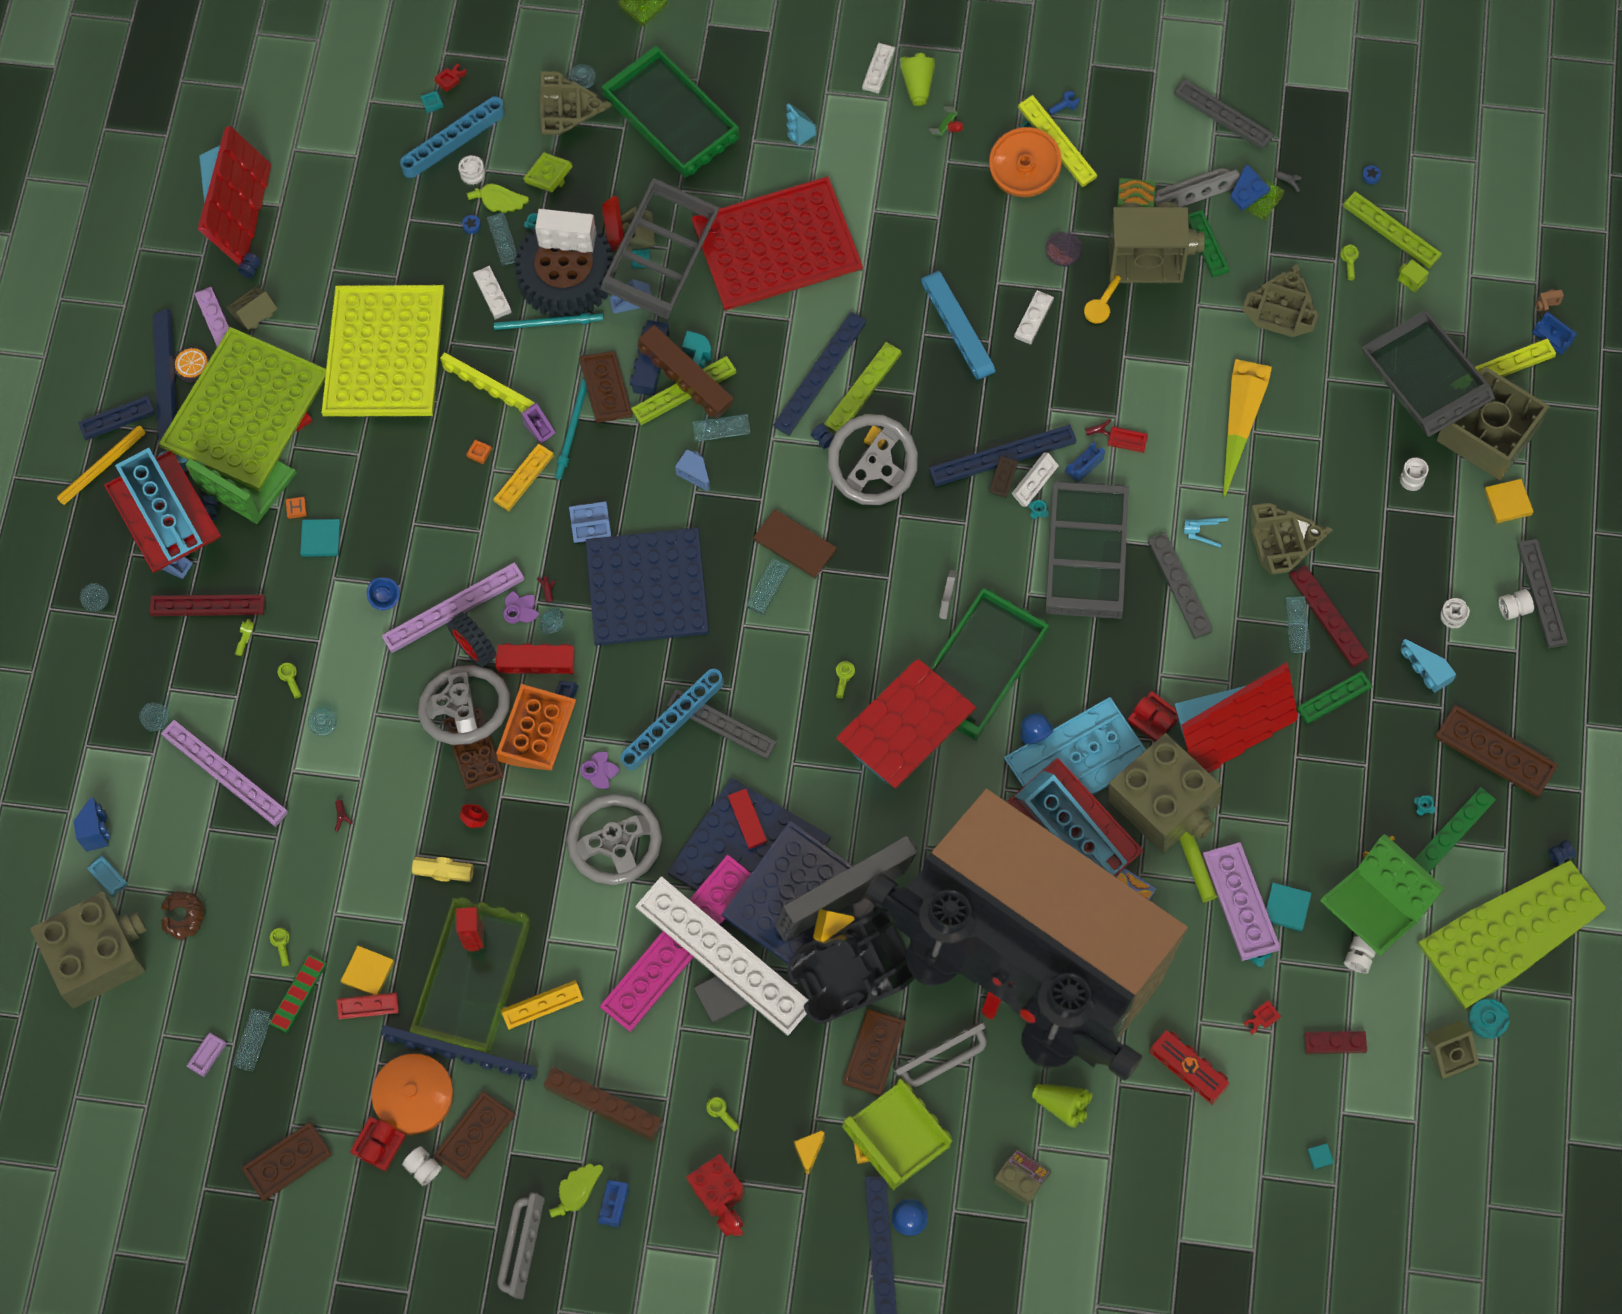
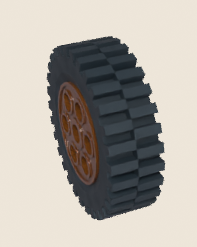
[514,228,615,318]

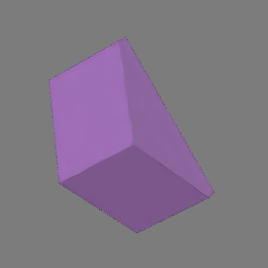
[521,403,556,444]

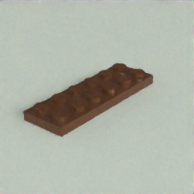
[1435,705,1558,798]

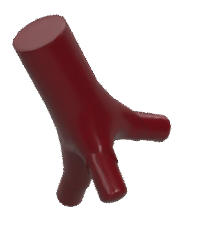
[1085,419,1112,436]
[537,576,556,603]
[335,800,353,832]

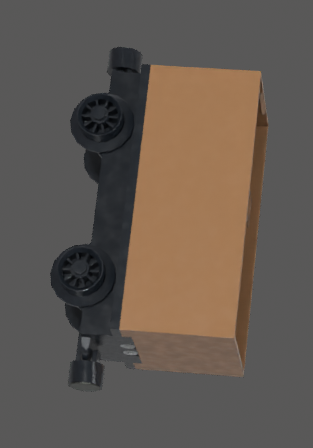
[865,788,1188,1081]

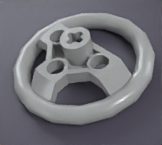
[827,414,918,505]
[418,665,510,745]
[566,794,662,886]

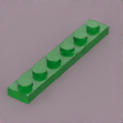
[1414,787,1496,873]

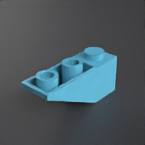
[786,104,816,146]
[1400,639,1456,693]

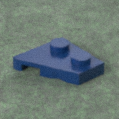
[1230,165,1270,211]

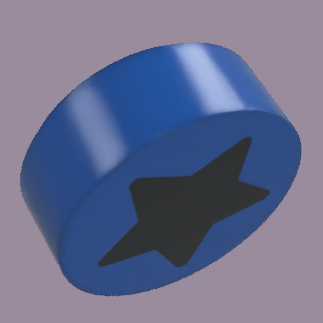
[1362,166,1381,184]
[462,215,481,234]

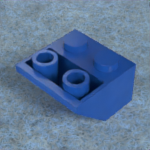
[73,798,111,852]

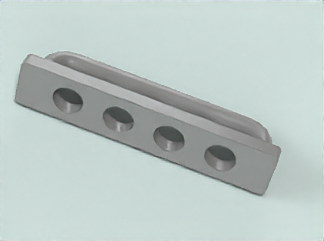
[1154,168,1240,207]
[892,1022,987,1087]
[497,1193,544,1299]

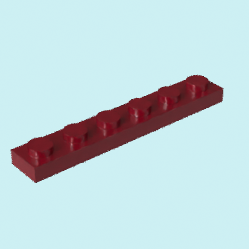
[1289,565,1369,668]
[150,594,266,616]

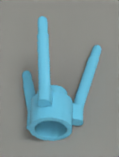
[1184,518,1229,547]

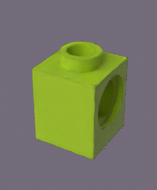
[1398,260,1429,293]

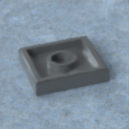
[694,976,748,1023]

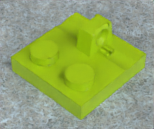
[523,152,573,193]

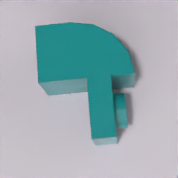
[682,331,712,369]

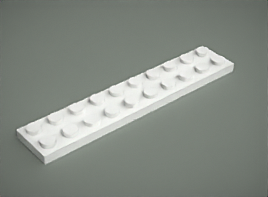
[635,876,808,1036]

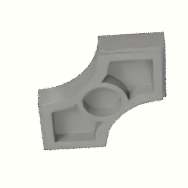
[939,570,957,619]

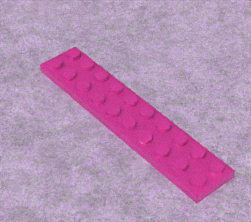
[599,855,751,1033]

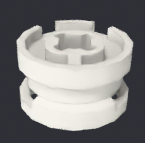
[458,156,485,185]
[1440,598,1470,628]

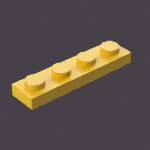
[493,443,554,511]
[501,980,583,1030]

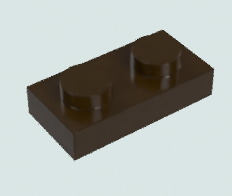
[989,456,1018,498]

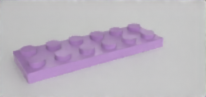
[1202,842,1280,961]

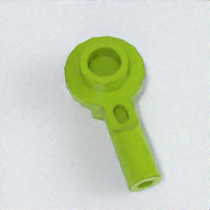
[1340,245,1359,280]
[235,619,254,656]
[836,661,855,699]
[277,663,302,699]
[270,928,290,967]
[706,1097,740,1132]

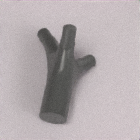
[1276,171,1302,192]

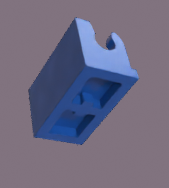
[1532,312,1577,355]
[1065,442,1105,482]
[598,1180,629,1228]

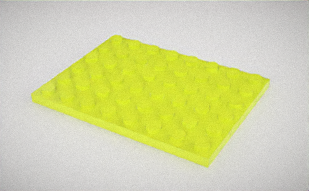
[322,285,445,416]

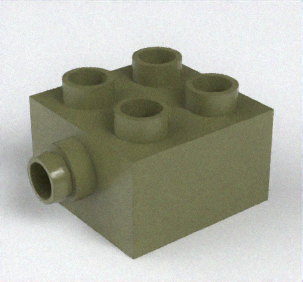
[1108,202,1204,283]
[1437,366,1549,481]
[1109,733,1222,854]
[30,891,147,1009]

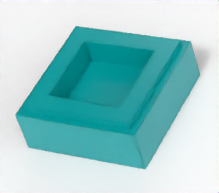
[420,90,444,113]
[632,249,650,269]
[1307,1143,1334,1170]

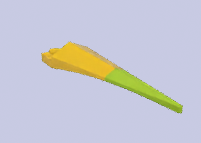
[1223,359,1272,497]

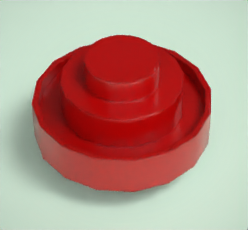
[459,804,489,828]

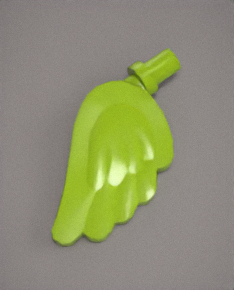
[467,184,529,213]
[549,1164,603,1218]

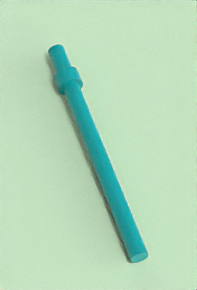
[494,313,604,330]
[555,379,587,479]

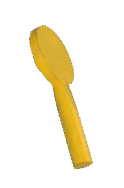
[1084,275,1121,323]

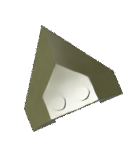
[539,71,612,135]
[1242,264,1319,337]
[1251,503,1333,575]

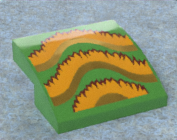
[1117,178,1156,207]

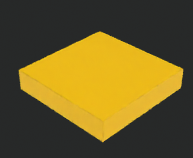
[1484,479,1533,523]
[341,946,394,995]

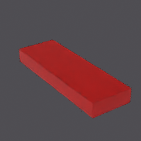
[602,196,624,251]
[728,789,767,849]
[337,992,399,1019]

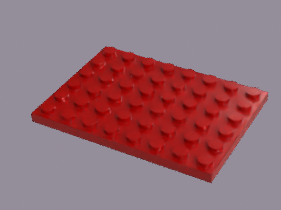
[691,177,863,311]

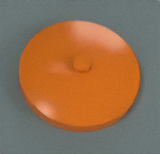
[989,127,1062,197]
[372,1054,453,1135]

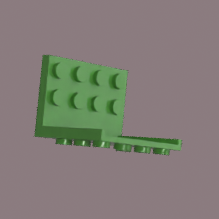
[186,459,297,524]
[1320,834,1445,956]

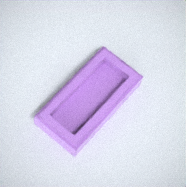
[187,1032,227,1077]

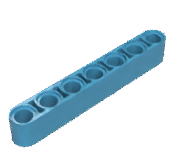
[400,97,505,178]
[921,271,995,380]
[620,669,724,770]

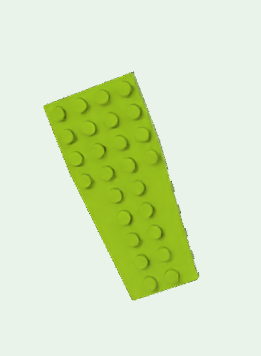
[1418,861,1606,1010]

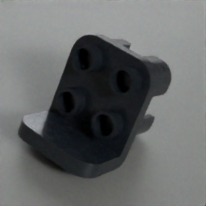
[788,908,914,1024]

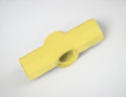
[412,857,474,882]

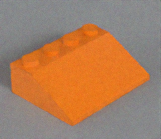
[496,684,576,771]

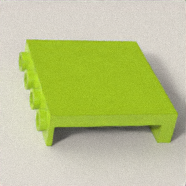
[842,1079,952,1190]

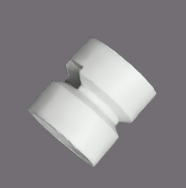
[1400,458,1429,491]
[1498,589,1534,620]
[1344,936,1376,973]
[402,1146,442,1186]

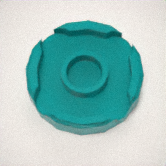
[1468,999,1510,1039]

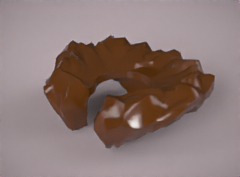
[161,891,205,940]

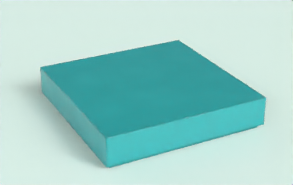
[300,519,341,557]
[1266,883,1312,931]

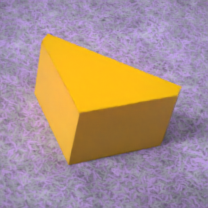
[813,909,855,942]
[794,1131,825,1174]

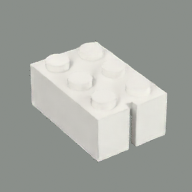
[535,209,596,253]

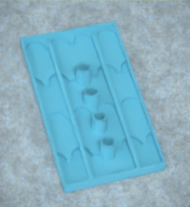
[1004,697,1147,795]

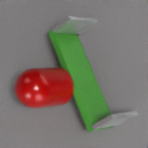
[929,107,963,136]

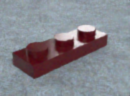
[1304,1031,1367,1054]

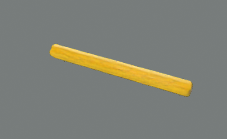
[57,426,145,505]

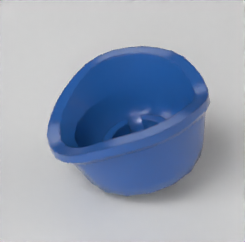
[366,577,400,611]
[1020,713,1054,744]
[892,1199,928,1236]

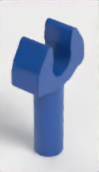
[1047,91,1080,115]

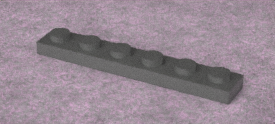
[1174,79,1274,150]
[1148,533,1213,640]
[1517,539,1568,648]
[667,689,777,760]

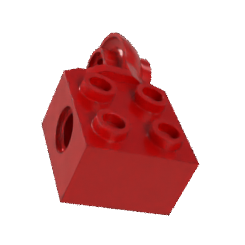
[686,1154,745,1237]

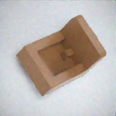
[1536,289,1564,317]

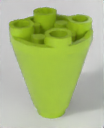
[900,53,935,106]
[1032,1083,1093,1128]

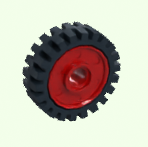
[447,612,497,667]

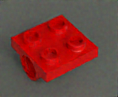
[1127,691,1178,742]
[350,1117,406,1172]

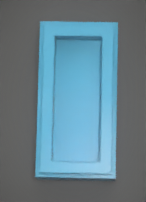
[87,856,128,897]

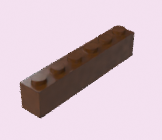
[637,325,734,420]
[544,1067,663,1142]

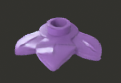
[503,591,539,624]
[580,752,619,789]

